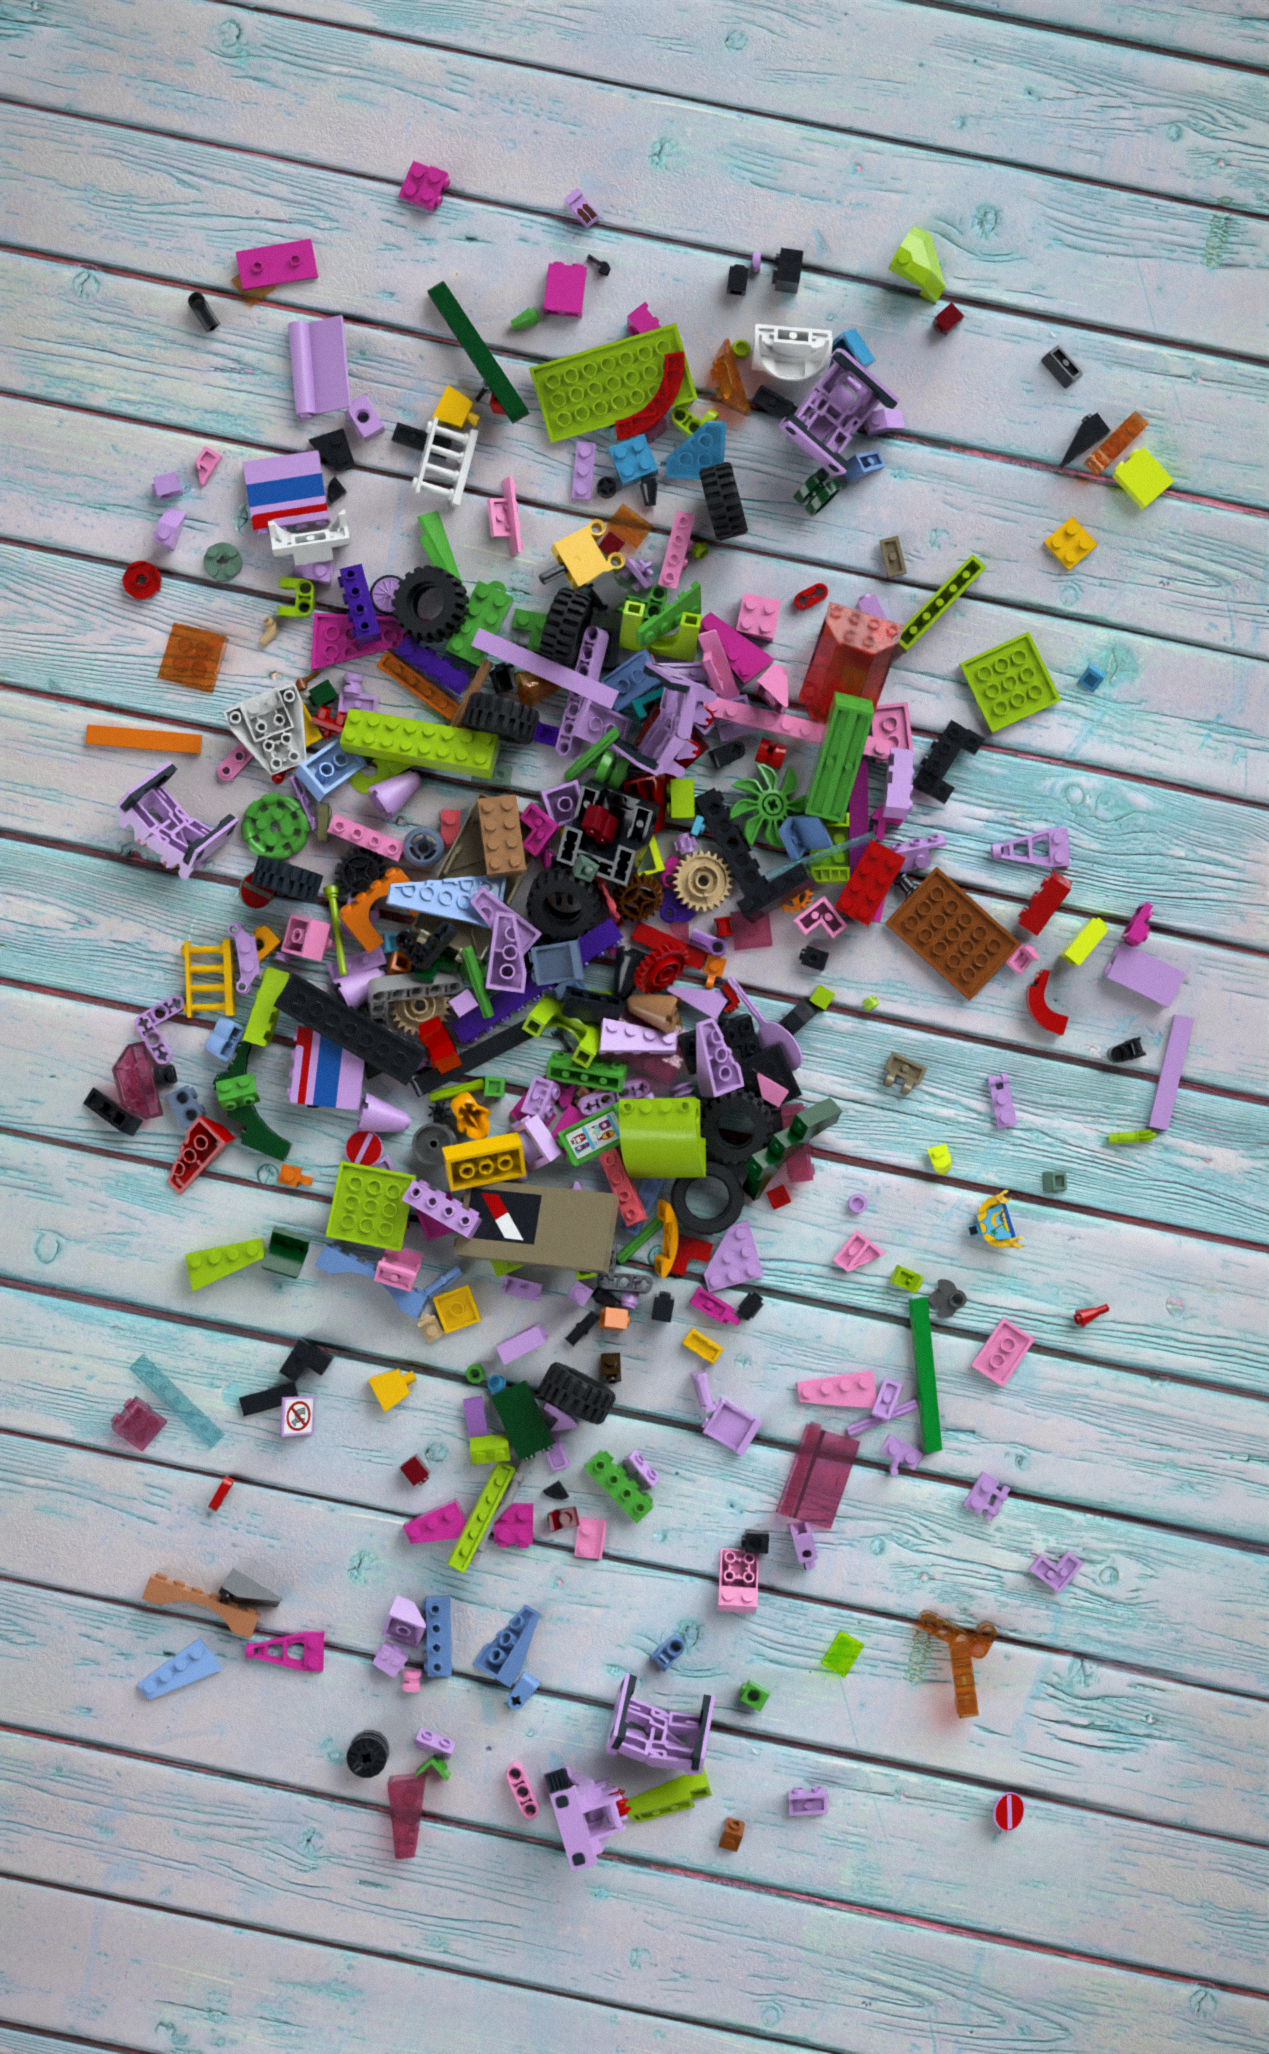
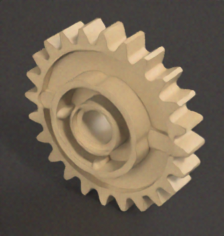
[671,850,733,912]
[389,995,452,1036]

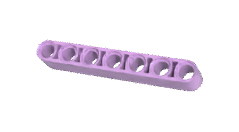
[556,626,609,758]

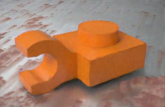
[703,954,727,989]
[278,1164,314,1187]

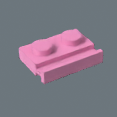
[574,1517,607,1560]

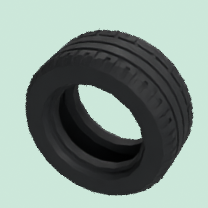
[671,1161,744,1235]

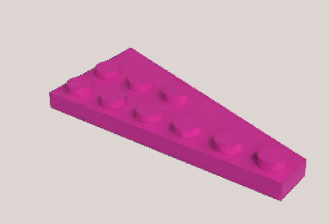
[311,613,429,671]

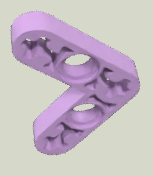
[135,995,186,1064]

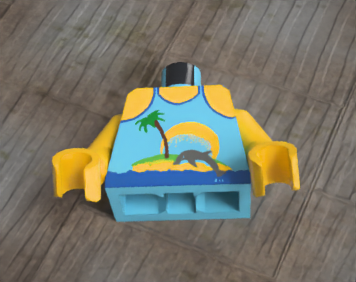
[967,1190,1025,1249]

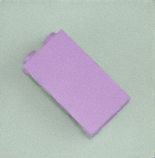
[1103,943,1186,1008]

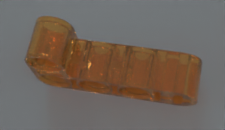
[1083,410,1149,477]
[918,1610,997,1659]
[948,1641,979,1719]

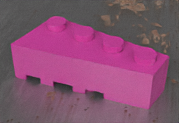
[699,612,774,687]

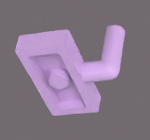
[880,1434,924,1476]

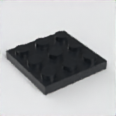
[736,1042,803,1110]

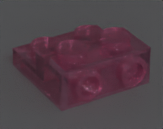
[111,1396,167,1451]

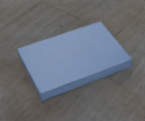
[599,649,663,713]

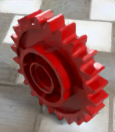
[633,942,690,994]

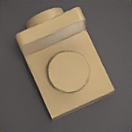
[417,1313,445,1343]

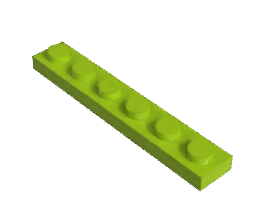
[446,1461,516,1574]

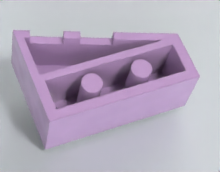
[883,747,914,819]

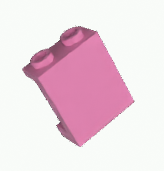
[374,1247,424,1292]

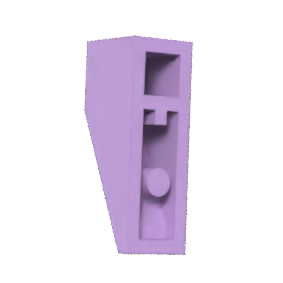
[667,987,728,1020]

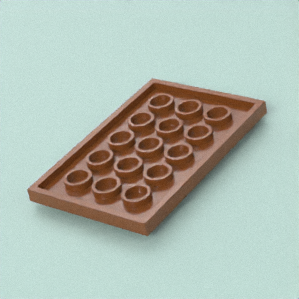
[884,867,1021,1001]

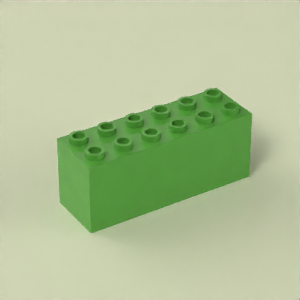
[805,691,874,823]

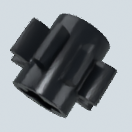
[428,1100,451,1124]

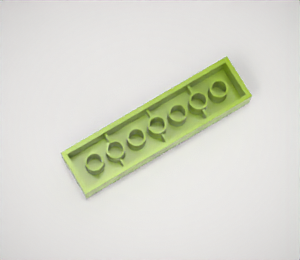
[340,708,501,779]

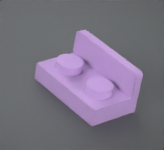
[521,1075,561,1122]

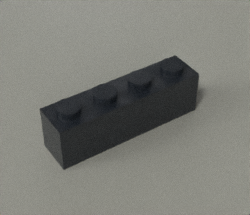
[736,862,817,923]

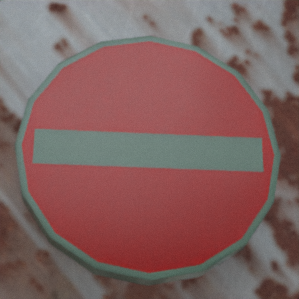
[239,872,274,909]

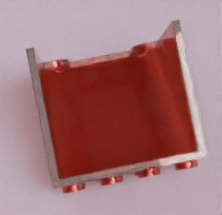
[798,602,904,725]

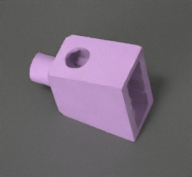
[789,1520,818,1570]

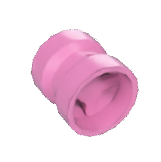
[402,1668,422,1692]

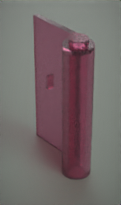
[776,1421,860,1529]

